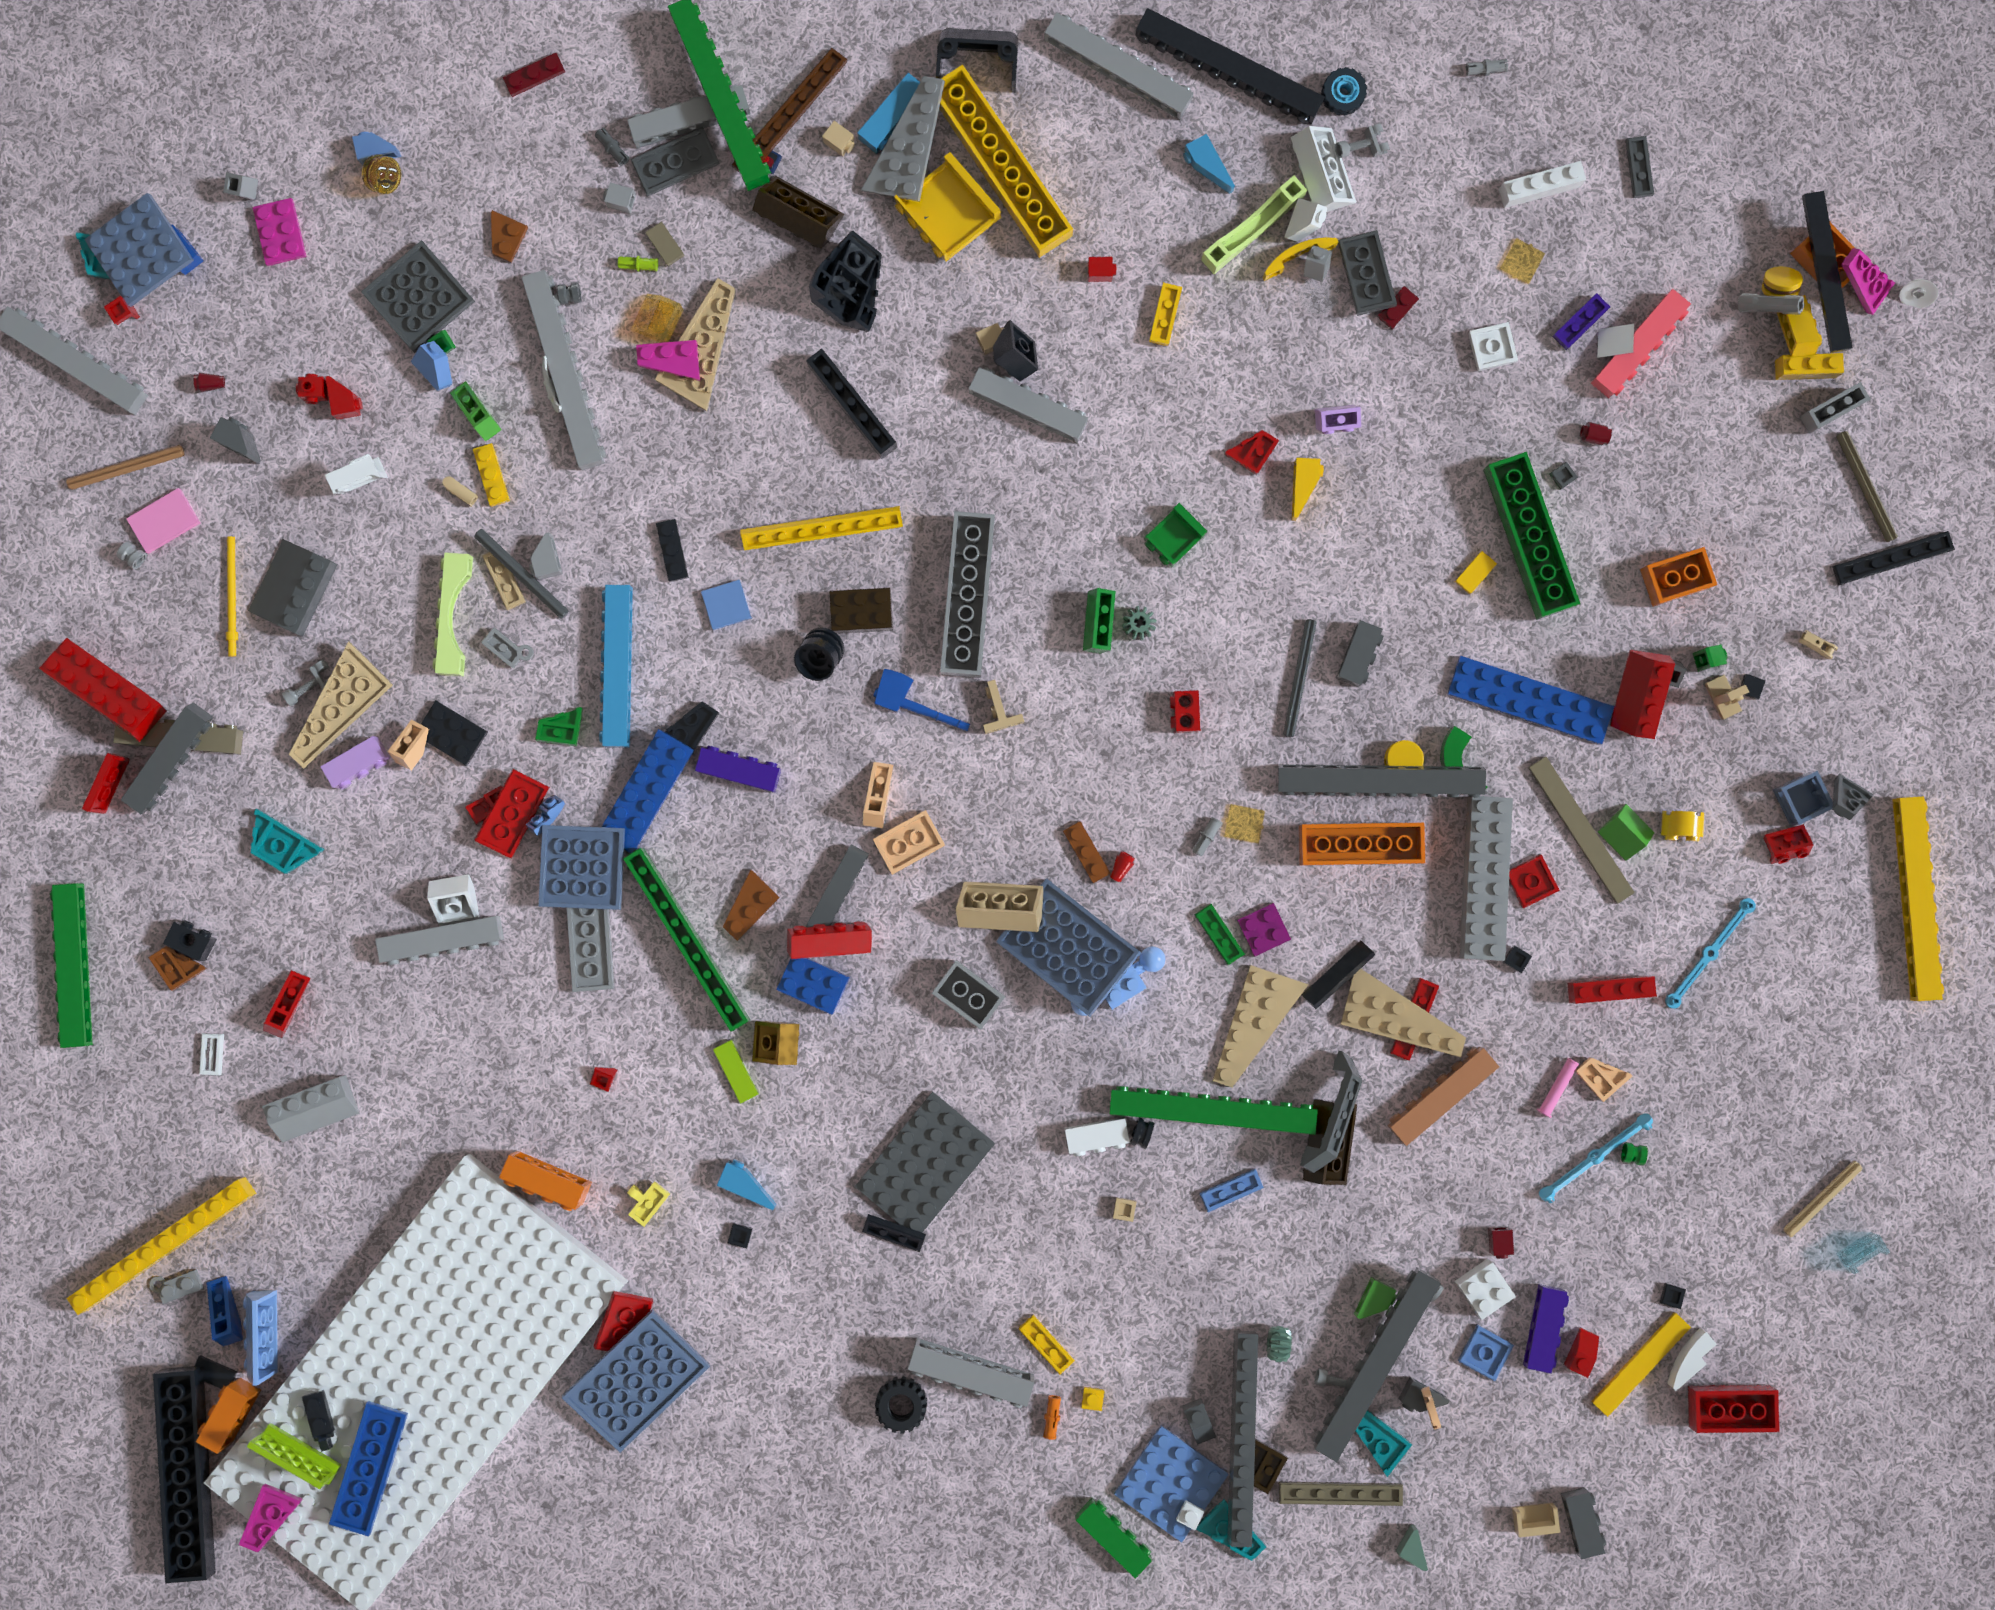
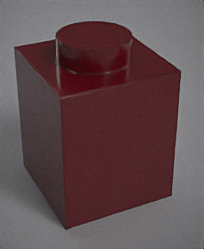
[1488,1227,1514,1259]

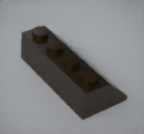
[752,175,844,249]
[1303,1099,1357,1185]

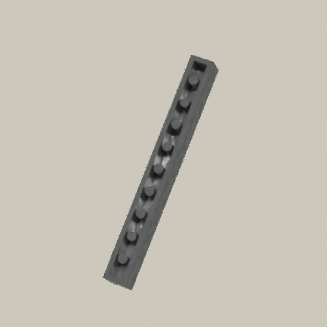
[1278,764,1486,798]
[1313,1267,1441,1463]
[1227,1330,1258,1547]

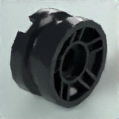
[1130,1117,1155,1150]

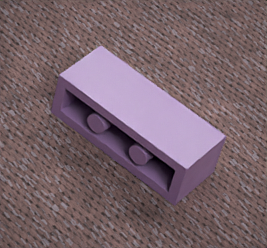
[320,736,390,790]

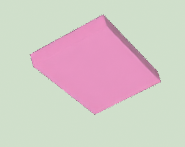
[126,488,200,554]

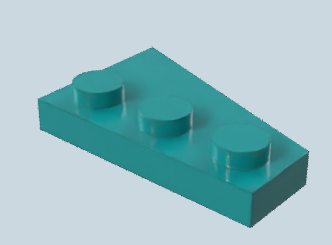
[1196,1499,1267,1561]

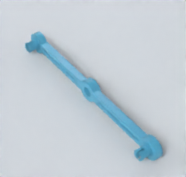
[1665,898,1756,1009]
[1539,1113,1653,1203]

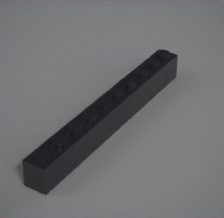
[1135,8,1325,124]

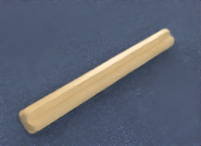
[1783,1161,1862,1237]

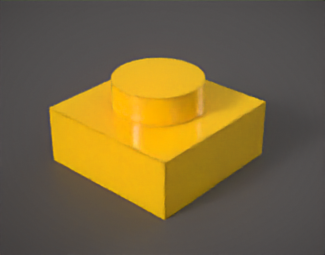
[1081,1387,1104,1411]

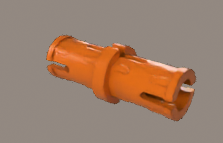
[1043,1395,1061,1440]

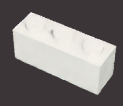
[1064,1117,1130,1156]

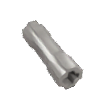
[1738,293,1804,315]

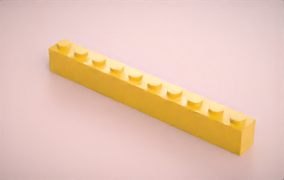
[1892,796,1944,1001]
[66,1177,257,1315]

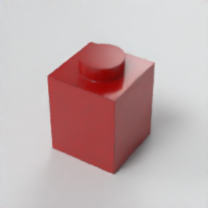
[1088,257,1117,282]

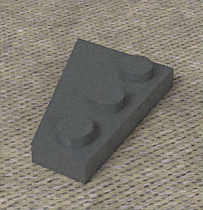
[1832,773,1874,820]

